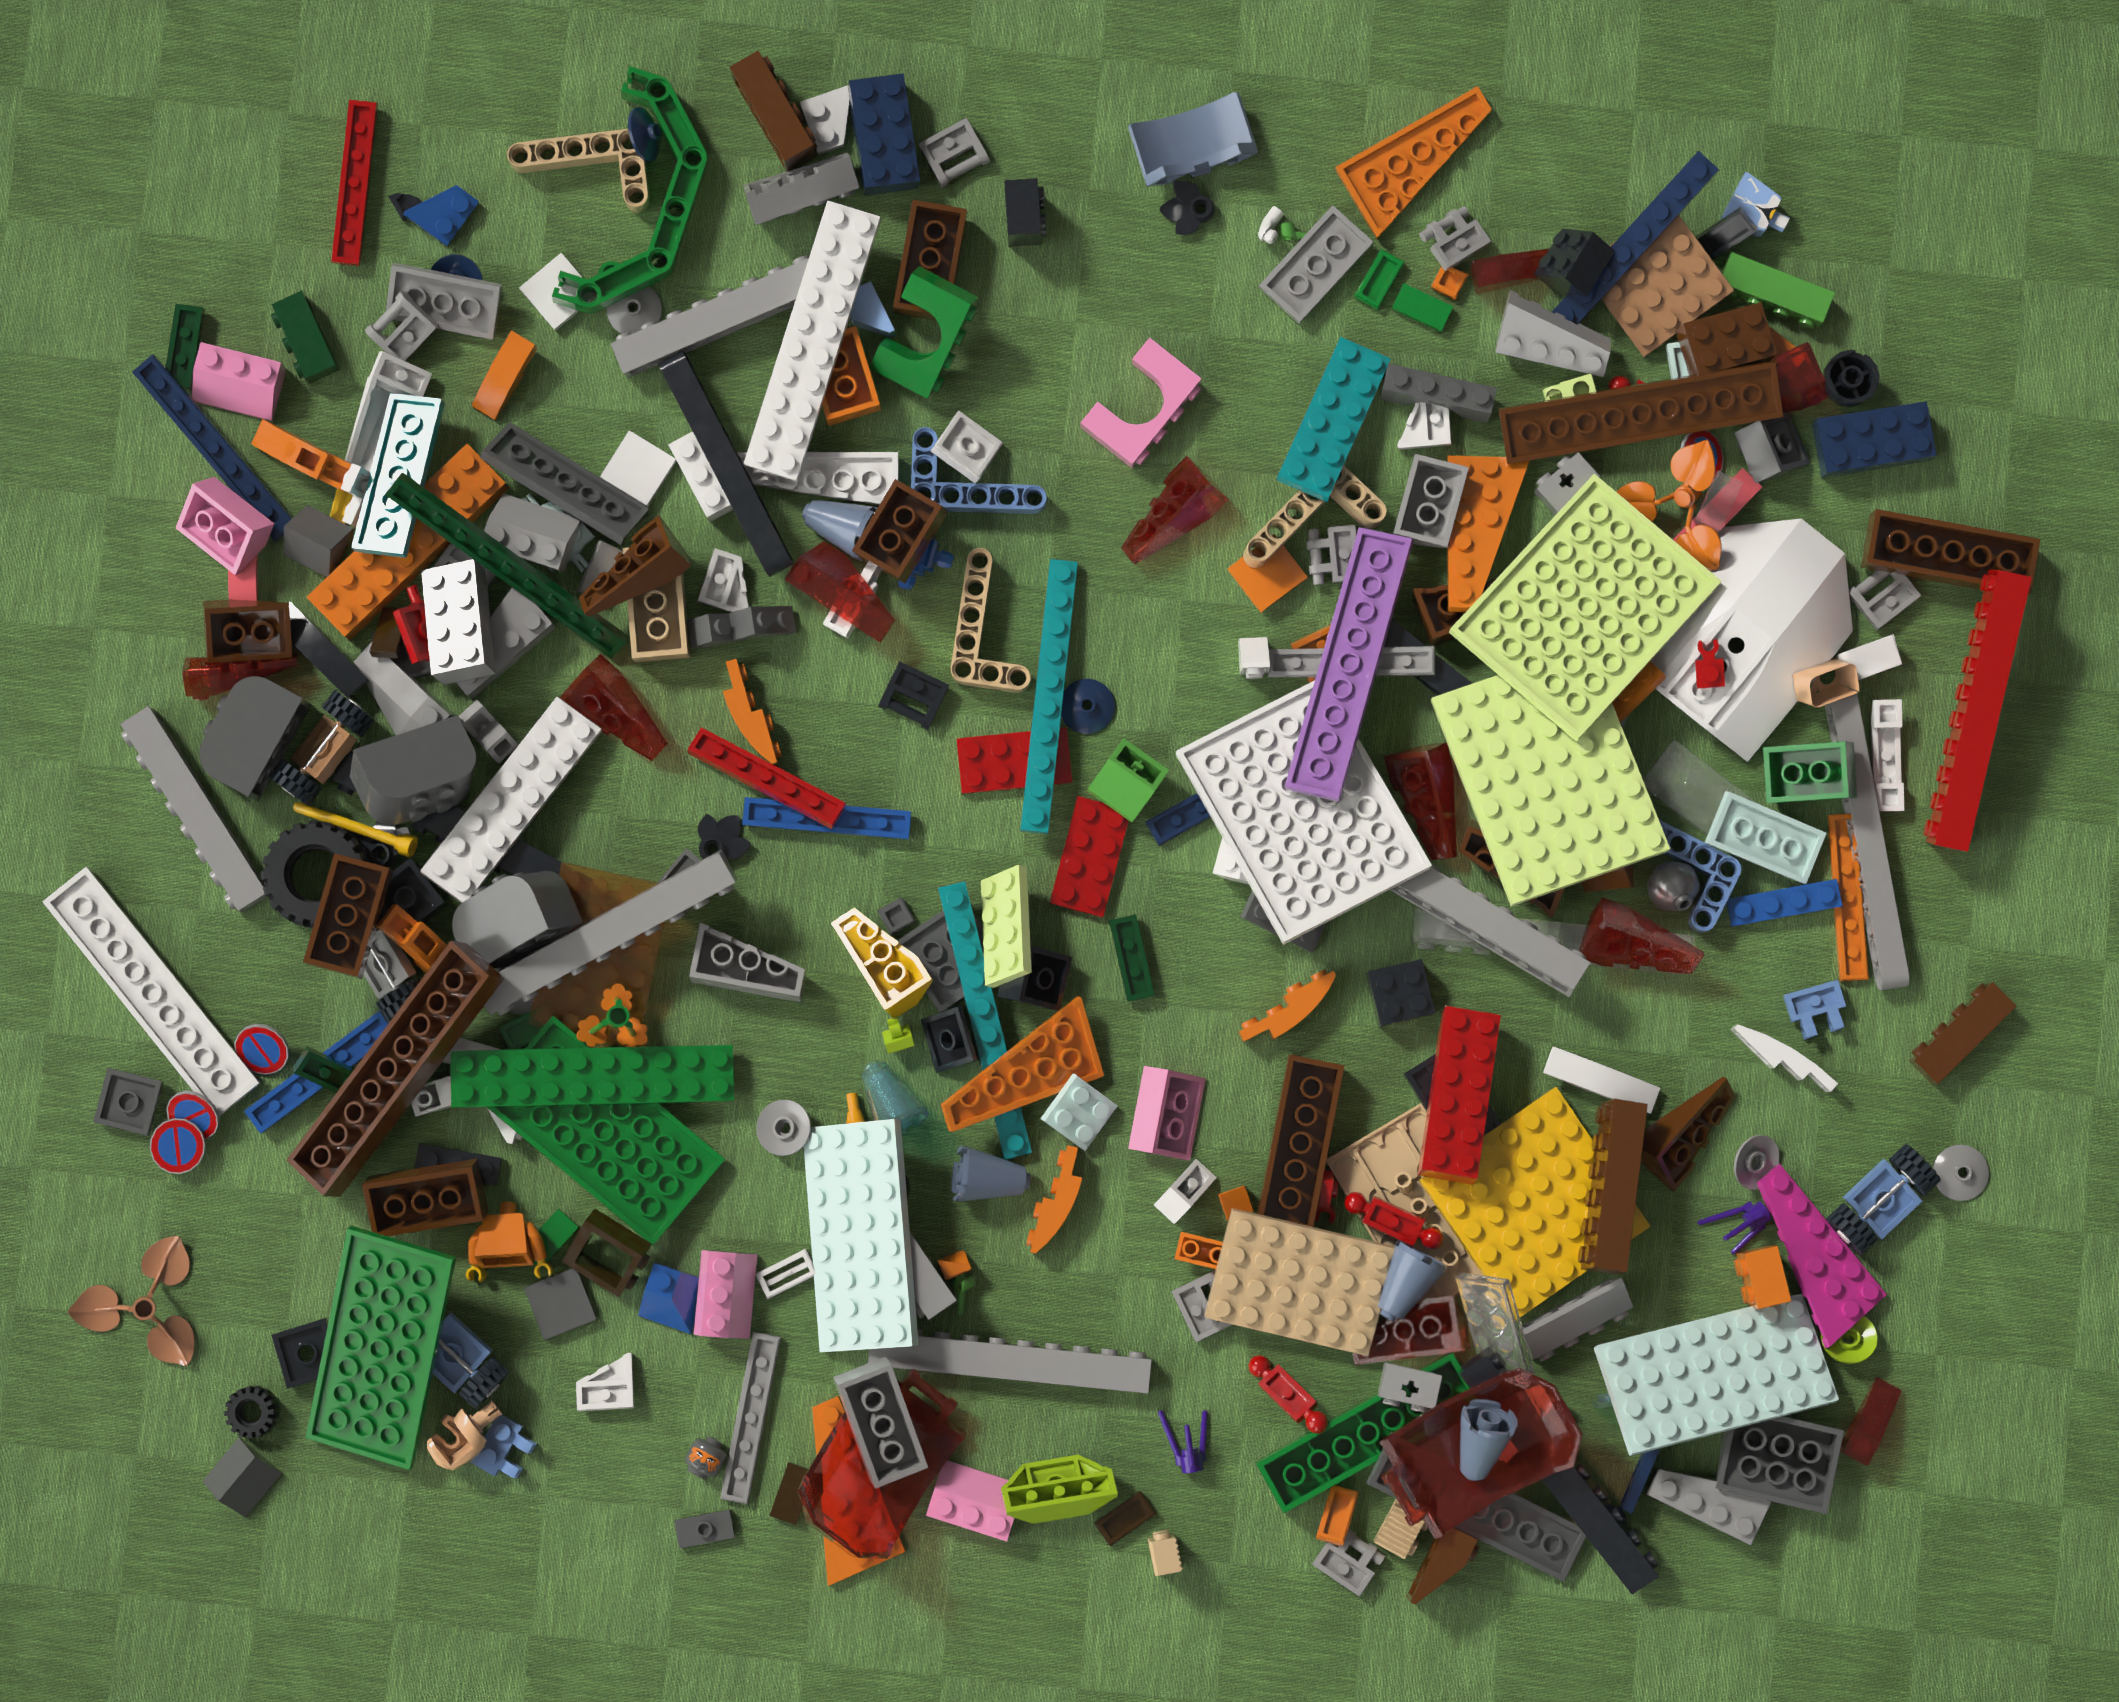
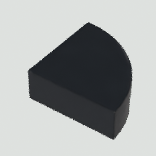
[388,193,422,222]

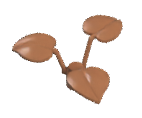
[68,1236,195,1366]

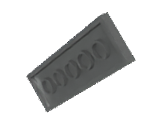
[480,422,650,545]

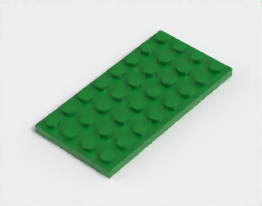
[486,1016,725,1246]
[306,1226,457,1470]

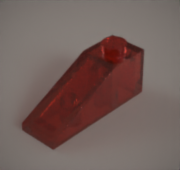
[1470,249,1549,294]
[1840,1377,1902,1466]

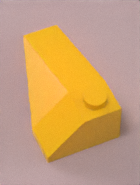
[831,908,933,1018]

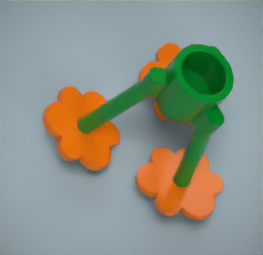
[576,983,648,1047]

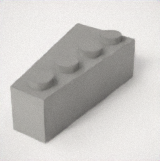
[456,587,556,699]
[689,922,806,1002]
[1644,1468,1771,1545]

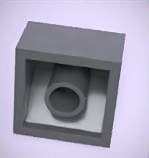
[1735,413,1810,484]

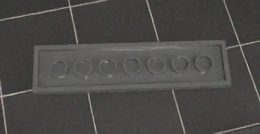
[1366,1432,1586,1582]

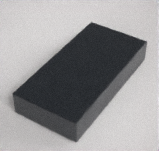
[1696,207,1757,260]

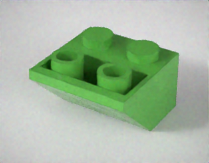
[1086,738,1169,822]

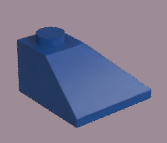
[638,1263,699,1334]

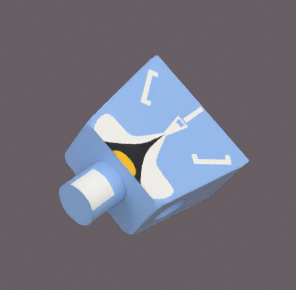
[1720,172,1790,237]

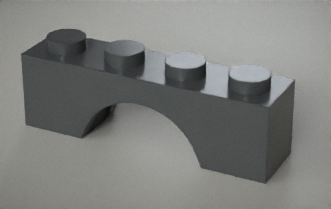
[1380,363,1497,423]

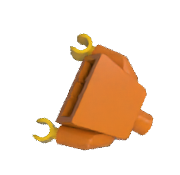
[466,1201,553,1282]

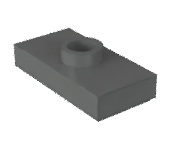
[674,1509,735,1548]

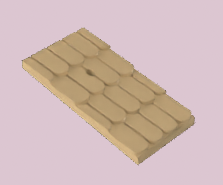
[1326,1103,1485,1319]

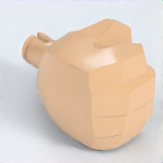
[427,1400,502,1471]

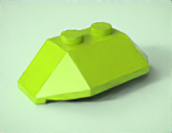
[1001,1455,1118,1524]

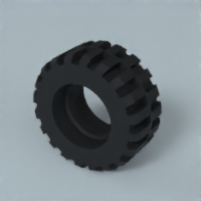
[261,821,371,929]

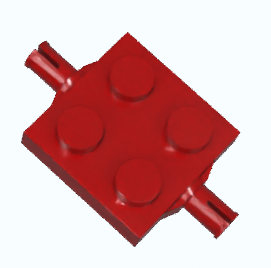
[393,585,430,664]

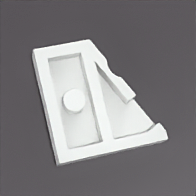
[800,85,850,155]
[697,548,748,613]
[576,1353,634,1412]

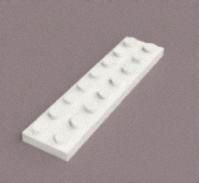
[420,697,602,903]

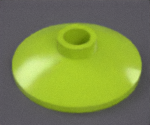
[1821,1316,1877,1364]

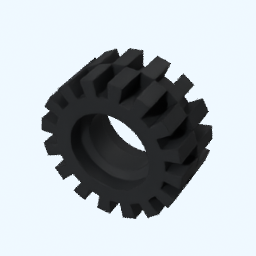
[224,1386,280,1438]

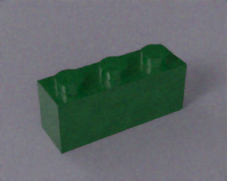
[271,290,340,383]

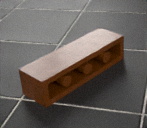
[1909,982,2016,1085]

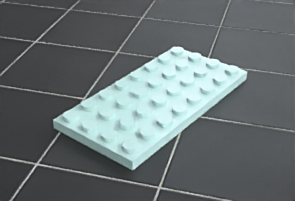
[804,1119,919,1352]
[1594,1294,1839,1456]

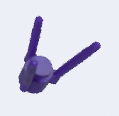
[1697,1201,1772,1255]
[1158,1410,1208,1473]

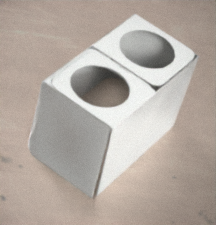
[1836,634,1902,680]

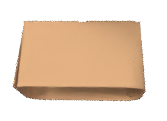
[1792,658,1860,708]

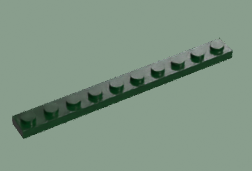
[385,472,629,659]

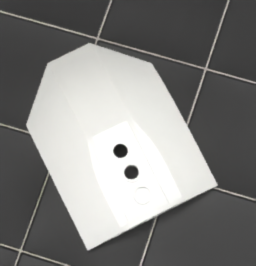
[1650,519,1853,762]

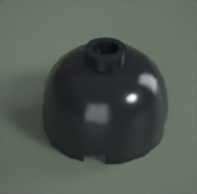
[1822,350,1880,407]

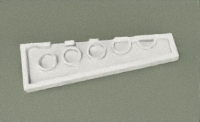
[738,452,898,505]

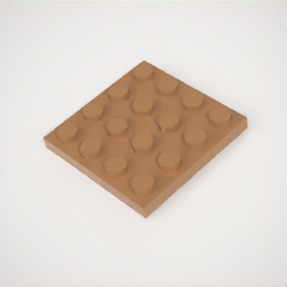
[1602,215,1734,357]

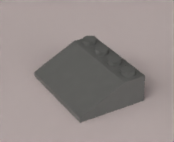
[1715,1416,1844,1514]

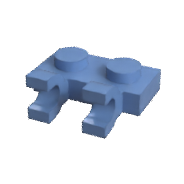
[1783,980,1846,1040]
[470,1414,537,1479]

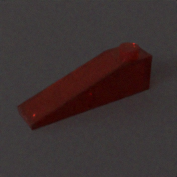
[1775,342,1828,413]

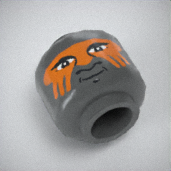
[685,1436,727,1480]

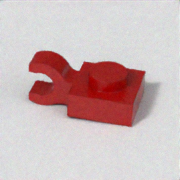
[1315,1170,1338,1223]

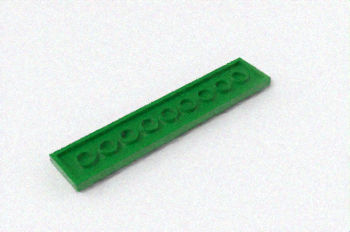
[450,1045,734,1108]

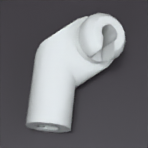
[1258,206,1284,244]

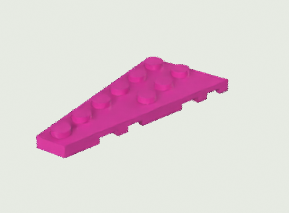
[1756,1164,1887,1348]

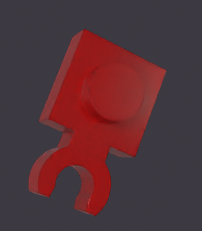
[1695,639,1725,689]

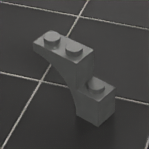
[687,606,796,648]

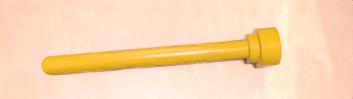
[293,802,418,858]

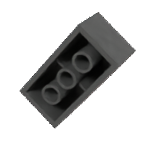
[199,676,312,802]
[350,715,476,825]
[452,871,583,970]

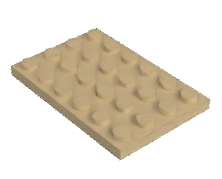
[1204,1208,1395,1356]

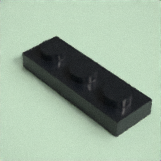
[414,1143,503,1186]

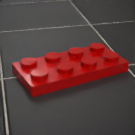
[956,727,1072,794]
[1049,796,1129,918]

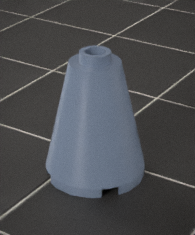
[802,500,877,561]
[951,1146,1031,1202]
[1378,1240,1447,1322]
[1460,1399,1518,1481]

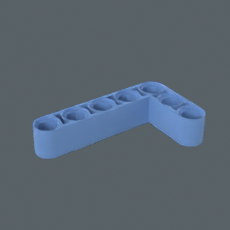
[911,427,1047,514]
[1659,820,1741,933]

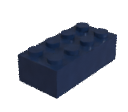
[848,73,920,196]
[1812,401,1936,478]

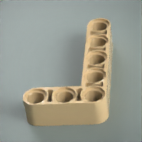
[507,129,650,213]
[1243,466,1387,568]
[951,548,1031,693]

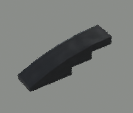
[289,602,369,699]

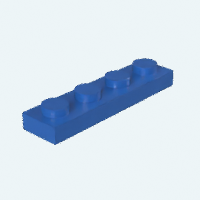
[1726,879,1842,927]

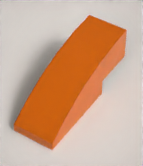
[472,331,537,421]

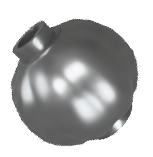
[1647,862,1700,911]

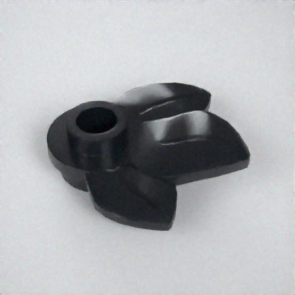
[1159,181,1215,235]
[698,814,751,860]
[358,821,410,868]

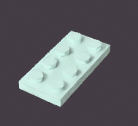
[1705,791,1826,884]

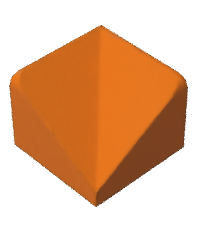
[1218,1185,1253,1221]
[938,1250,971,1280]

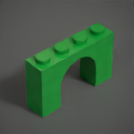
[869,266,978,399]

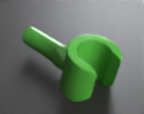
[1279,222,1307,241]
[952,1273,975,1315]

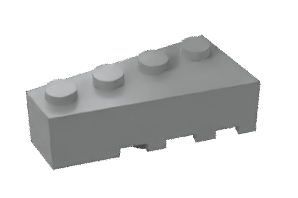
[743,152,859,225]
[1495,290,1611,377]

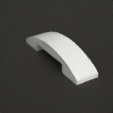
[1871,699,1904,811]

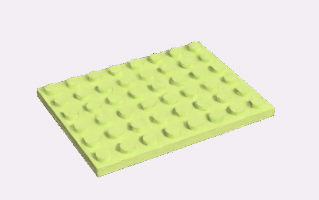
[1449,474,1721,742]
[1431,675,1670,906]

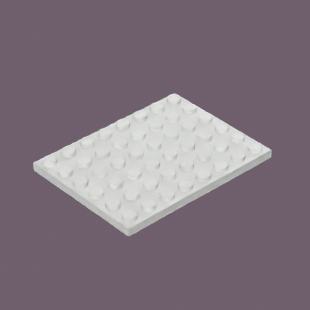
[1176,680,1432,945]

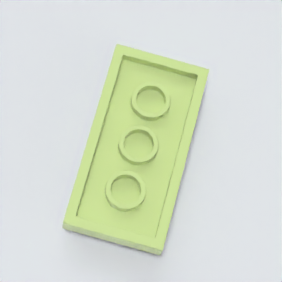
[981,865,1032,988]

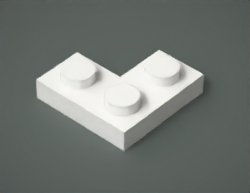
[341,463,370,528]

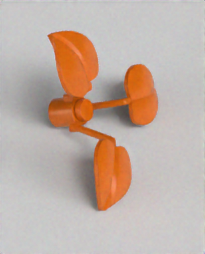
[1616,440,1722,570]

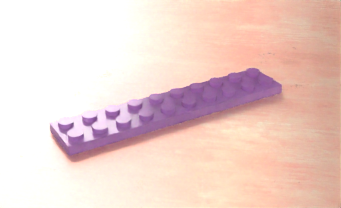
[1285,527,1413,802]

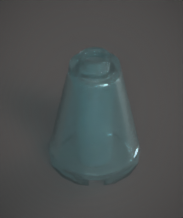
[862,1060,929,1135]

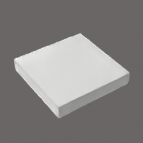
[519,253,597,331]
[931,410,1003,484]
[600,431,677,507]

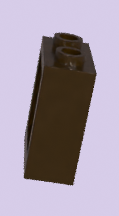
[562,1209,652,1297]

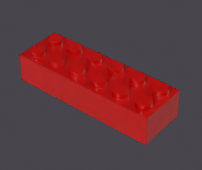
[1418,1006,1501,1185]

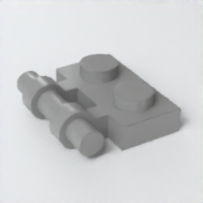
[1419,206,1491,271]
[1306,525,1356,586]
[1312,1528,1385,1596]

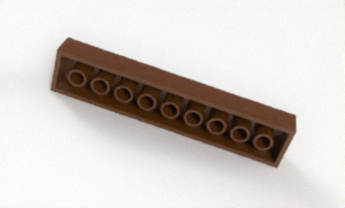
[286,941,505,1197]

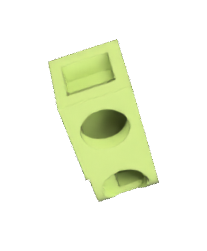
[1542,374,1596,400]

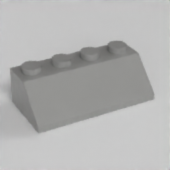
[1516,1277,1633,1362]

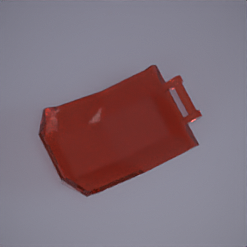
[798,1368,967,1559]
[1380,1368,1583,1539]

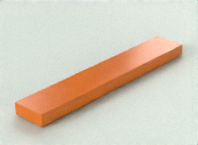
[1827,814,1869,981]

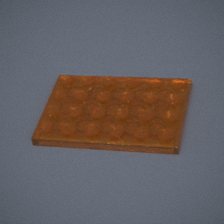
[528,861,665,1047]

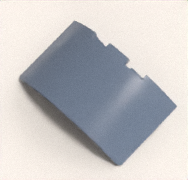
[1128,92,1258,187]

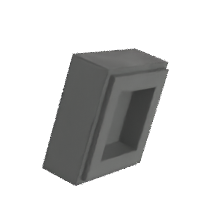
[877,897,915,935]

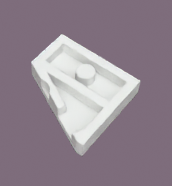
[1397,403,1452,450]

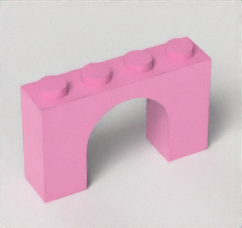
[1080,338,1202,468]

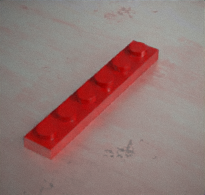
[331,100,378,266]
[687,727,846,829]

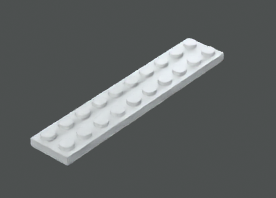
[744,201,881,482]
[42,867,261,1117]

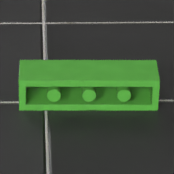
[1722,252,1835,329]

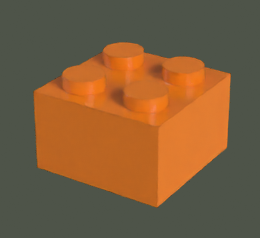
[1734,1245,1791,1309]

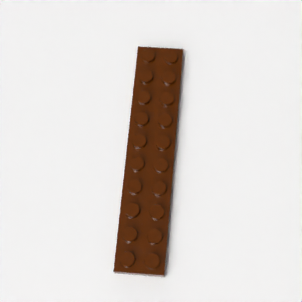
[1498,361,1783,464]

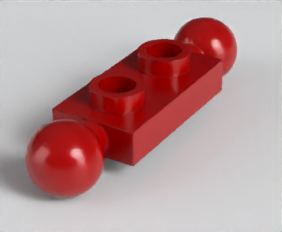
[1345,1192,1444,1250]
[1248,1355,1328,1434]

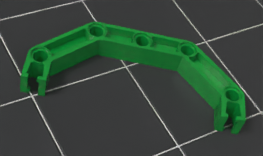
[552,66,708,314]

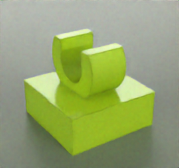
[882,1017,915,1054]

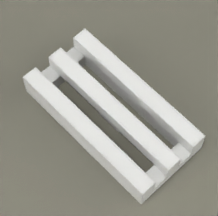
[755,1249,816,1299]

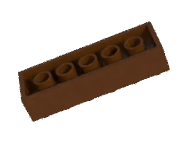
[1861,509,2040,595]
[1257,1054,1345,1227]
[1578,1099,1648,1275]

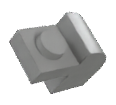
[459,700,518,764]

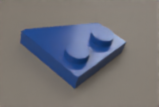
[403,185,479,246]

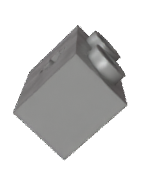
[1534,452,1600,516]
[1377,1362,1442,1413]

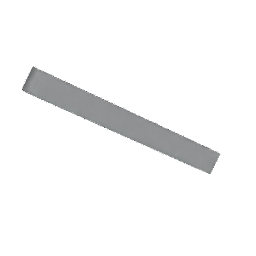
[1825,689,1909,991]

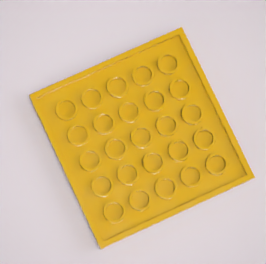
[1419,1087,1651,1321]

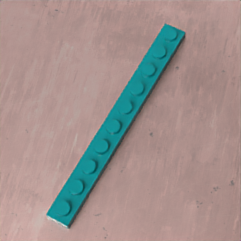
[1020,559,1078,834]
[938,881,1032,1159]

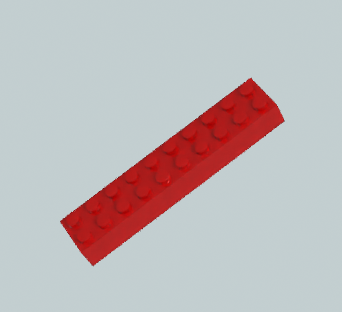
[1923,570,2032,852]

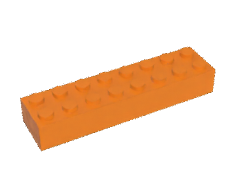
[306,444,509,641]

